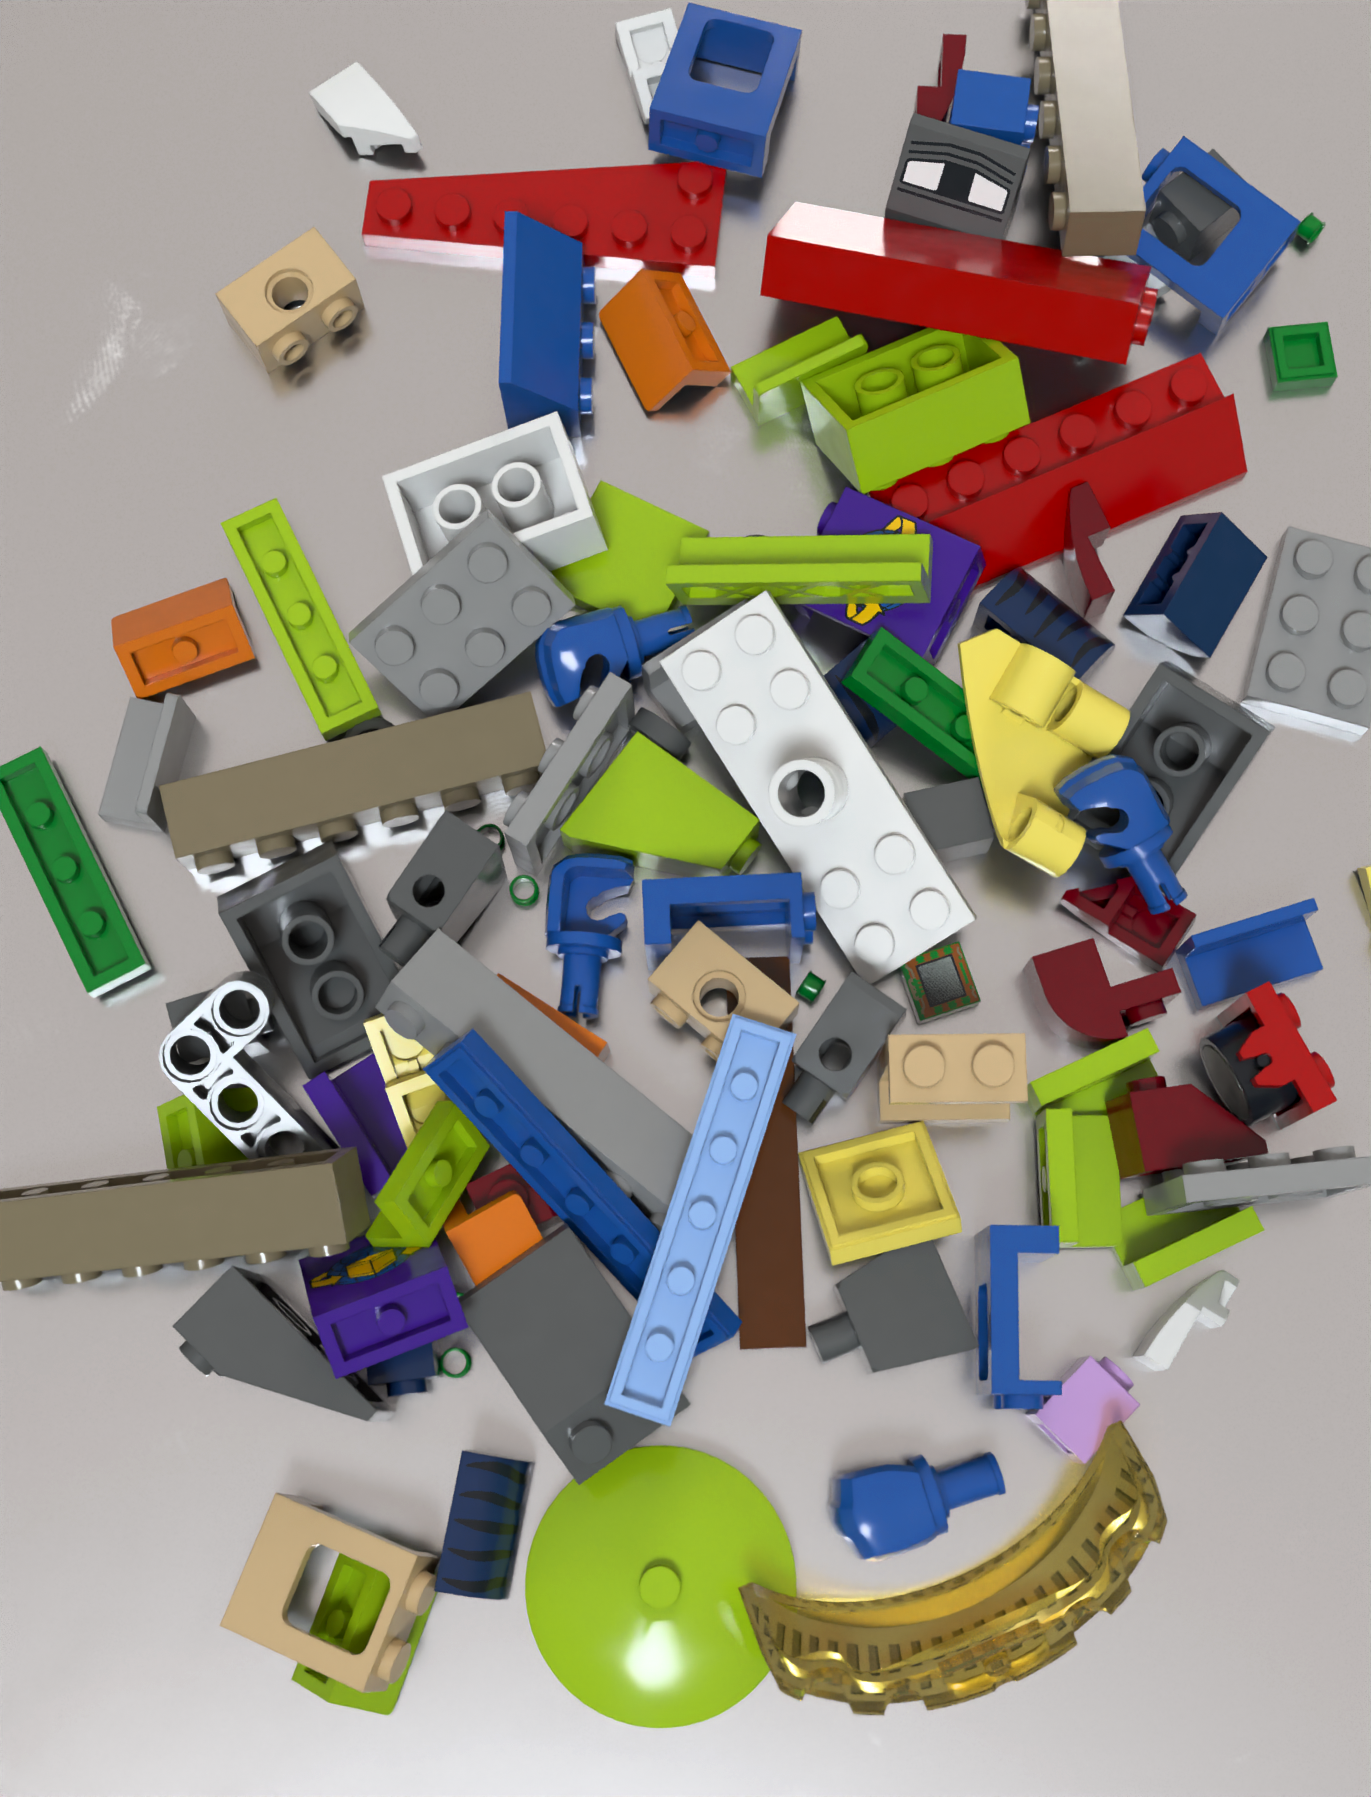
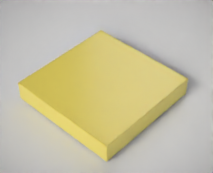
[798,1121,962,1266]

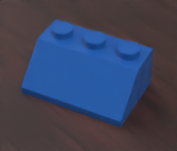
[499,211,596,437]

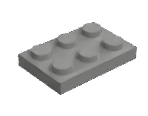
[349,509,575,717]
[1241,526,1371,735]
[503,672,635,877]
[1143,1146,1371,1216]

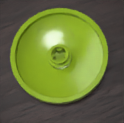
[525,1445,797,1728]

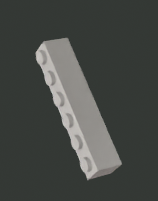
[375,928,693,1232]

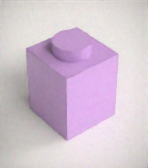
[1026,1356,1141,1464]

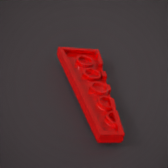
[362,161,727,278]

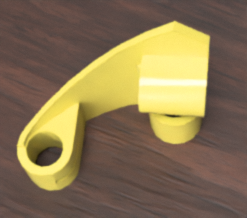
[957,628,1130,878]

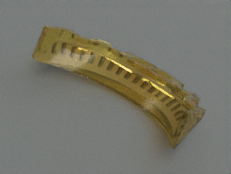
[738,1420,1168,1715]

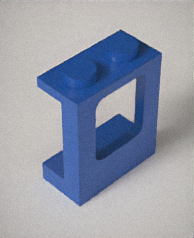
[648,2,802,178]
[1126,136,1301,336]
[642,872,816,970]
[974,1225,1062,1410]

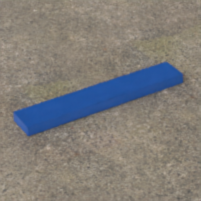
[423,1028,742,1357]

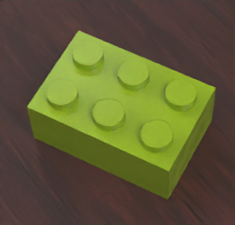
[800,328,1031,494]

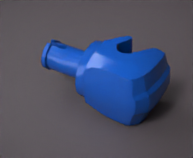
[535,605,695,707]
[1053,754,1188,915]
[545,853,635,1019]
[828,1452,1006,1562]

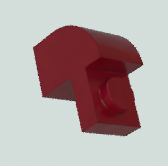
[1023,938,1181,1049]

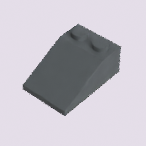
[1068,660,1275,893]
[217,839,400,1080]
[458,1223,691,1485]
[172,1265,396,1422]

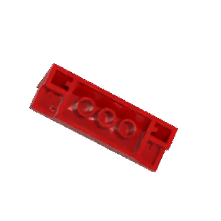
[867,353,1247,591]

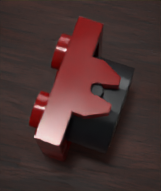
[1199,981,1338,1129]

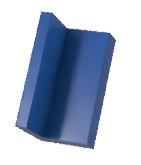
[1176,898,1323,1011]

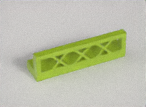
[665,534,933,605]

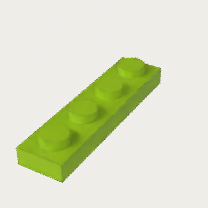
[221,498,382,741]

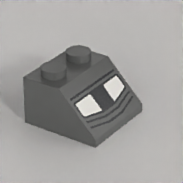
[884,113,1031,240]

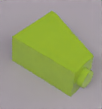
[560,731,762,877]

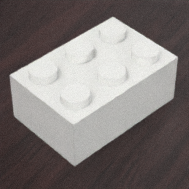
[382,411,608,575]

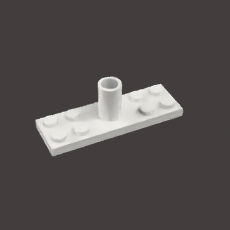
[659,590,977,984]

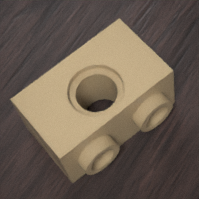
[215,227,365,374]
[647,920,800,1062]

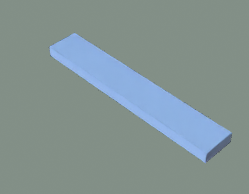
[604,1014,797,1427]

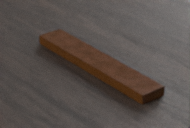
[726,956,806,1350]

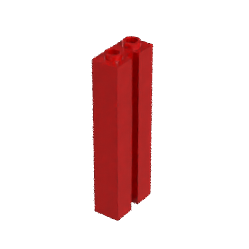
[760,202,1159,365]

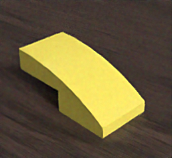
[363,1013,452,1149]

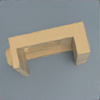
[877,1033,1028,1124]
[220,1493,440,1693]

